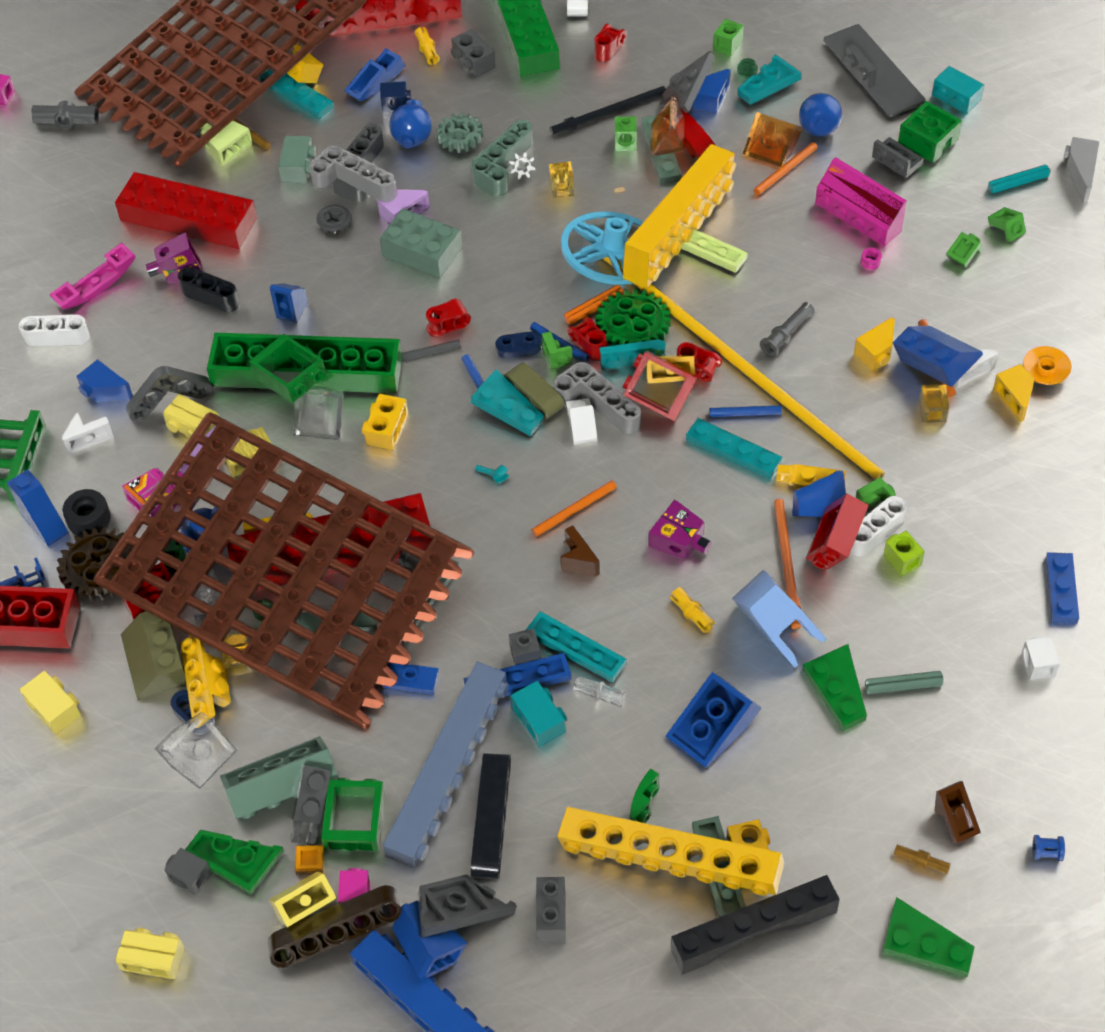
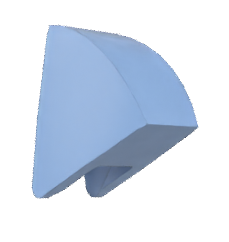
[731,570,827,668]

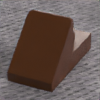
[560,525,600,577]
[934,781,981,843]

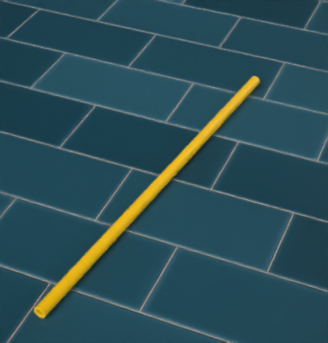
[603,257,885,480]

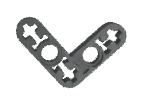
[126,366,213,422]

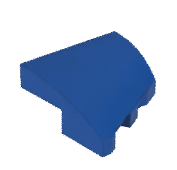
[792,471,846,517]

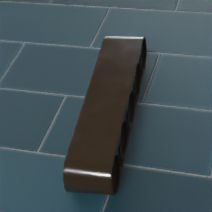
[268,885,401,968]

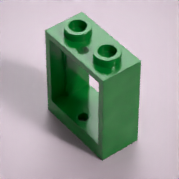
[249,334,327,403]
[321,778,385,853]

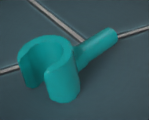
[475,465,509,484]

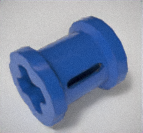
[1032,835,1065,861]

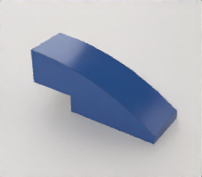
[344,48,406,102]

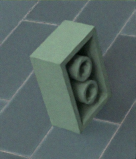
[380,208,462,278]

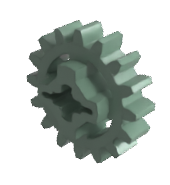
[436,113,483,153]

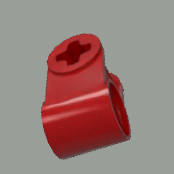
[594,23,627,62]
[426,298,471,337]
[567,317,607,361]
[676,342,722,382]

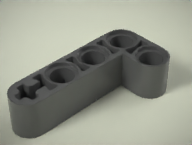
[331,123,384,202]

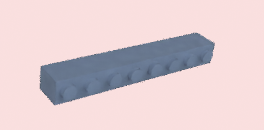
[383,661,509,868]

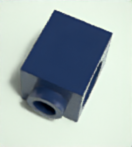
[380,81,411,113]

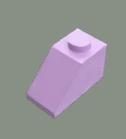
[377,189,430,224]

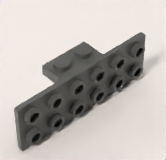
[824,24,926,117]

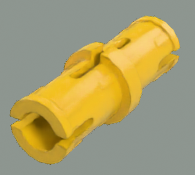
[414,27,440,65]
[669,587,715,633]

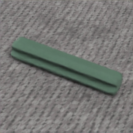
[865,671,944,694]

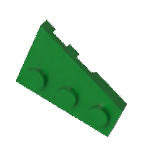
[802,644,867,731]
[185,830,284,895]
[883,897,975,977]

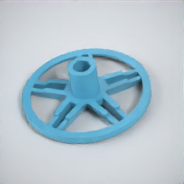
[561,211,643,285]

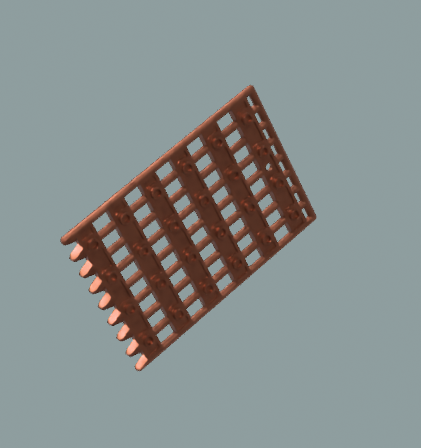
[74,0,367,167]
[94,412,475,730]

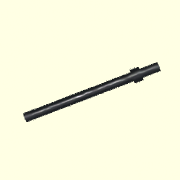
[549,86,666,135]

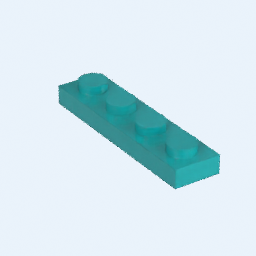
[260,69,334,119]
[686,418,783,480]
[526,611,627,683]

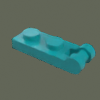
[600,340,666,370]

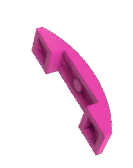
[49,243,136,310]

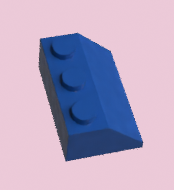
[892,326,983,387]

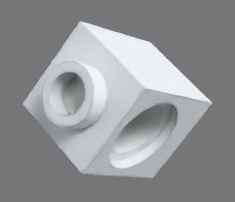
[1021,637,1060,681]

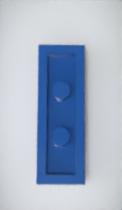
[1045,552,1079,623]

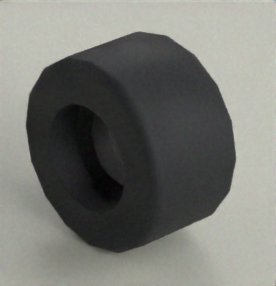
[62,489,111,537]

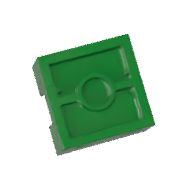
[898,101,962,163]

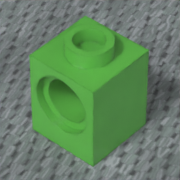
[713,19,744,56]
[615,116,637,151]

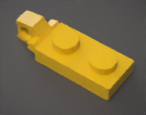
[776,464,846,490]

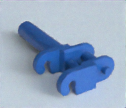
[0,557,46,587]

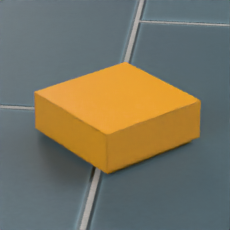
[295,845,325,875]

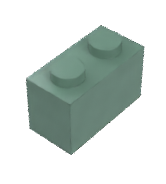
[278,135,316,183]

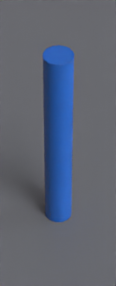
[530,322,590,363]
[461,354,484,389]
[709,405,782,417]

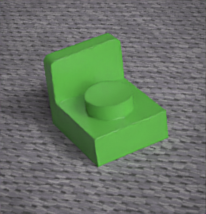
[988,207,1026,242]
[946,232,983,268]
[542,331,572,369]
[855,477,896,507]

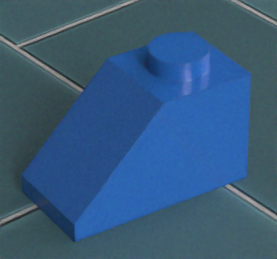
[693,69,731,114]
[270,283,308,323]
[76,359,133,403]

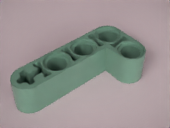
[471,120,533,196]

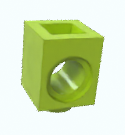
[883,530,925,577]

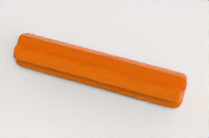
[564,285,624,325]

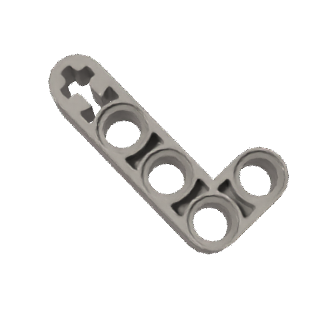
[309,146,397,202]
[553,362,641,435]

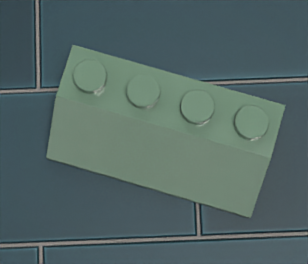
[220,736,339,819]

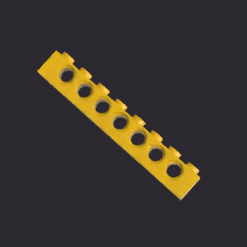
[557,807,784,896]

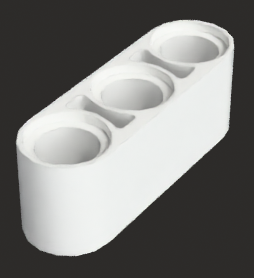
[19,315,90,347]
[850,496,907,557]

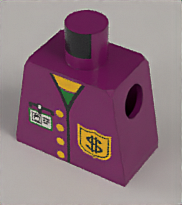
[146,233,203,283]
[648,499,712,559]

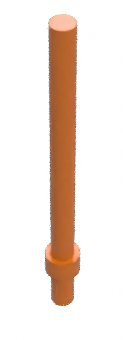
[774,499,801,629]

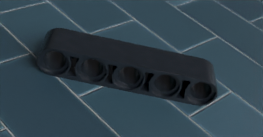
[471,753,511,879]

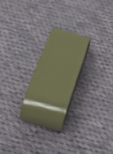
[503,362,565,420]

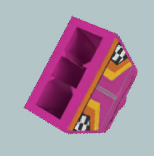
[122,468,183,518]

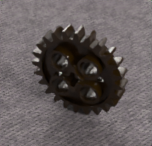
[56,527,133,601]

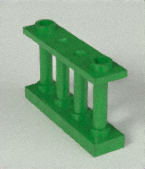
[0,410,45,502]

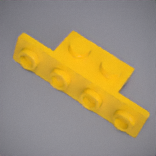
[180,636,231,728]

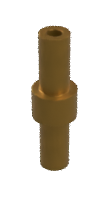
[894,844,951,874]

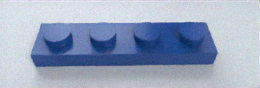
[463,653,572,697]

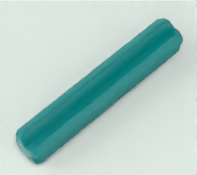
[988,164,1051,194]

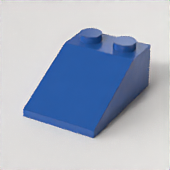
[665,672,762,768]

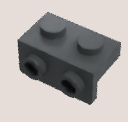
[872,137,924,178]

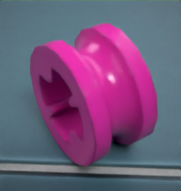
[860,248,882,270]

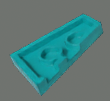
[737,54,801,105]
[470,369,544,437]

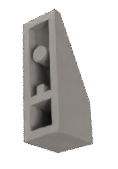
[1064,137,1099,203]

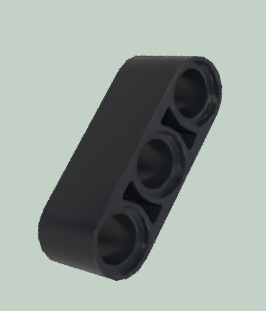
[178,267,240,312]

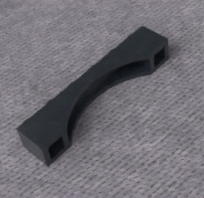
[671,875,840,975]

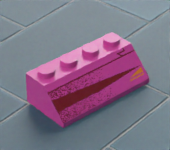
[815,157,907,247]

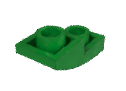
[630,768,660,823]

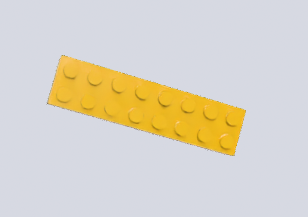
[623,144,736,288]

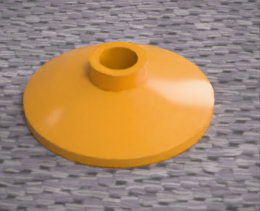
[1023,346,1072,385]

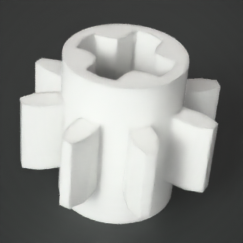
[508,151,536,179]

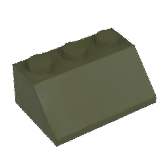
[120,611,186,700]

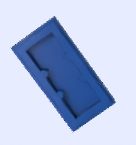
[383,662,439,695]

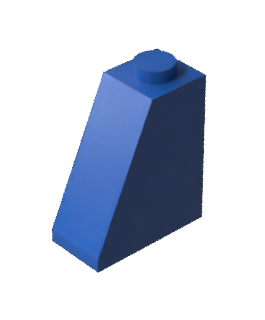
[7,469,69,546]
[392,900,467,980]

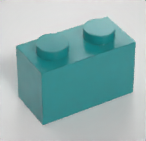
[932,66,985,114]
[510,680,567,748]

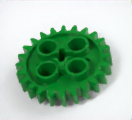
[596,289,671,346]

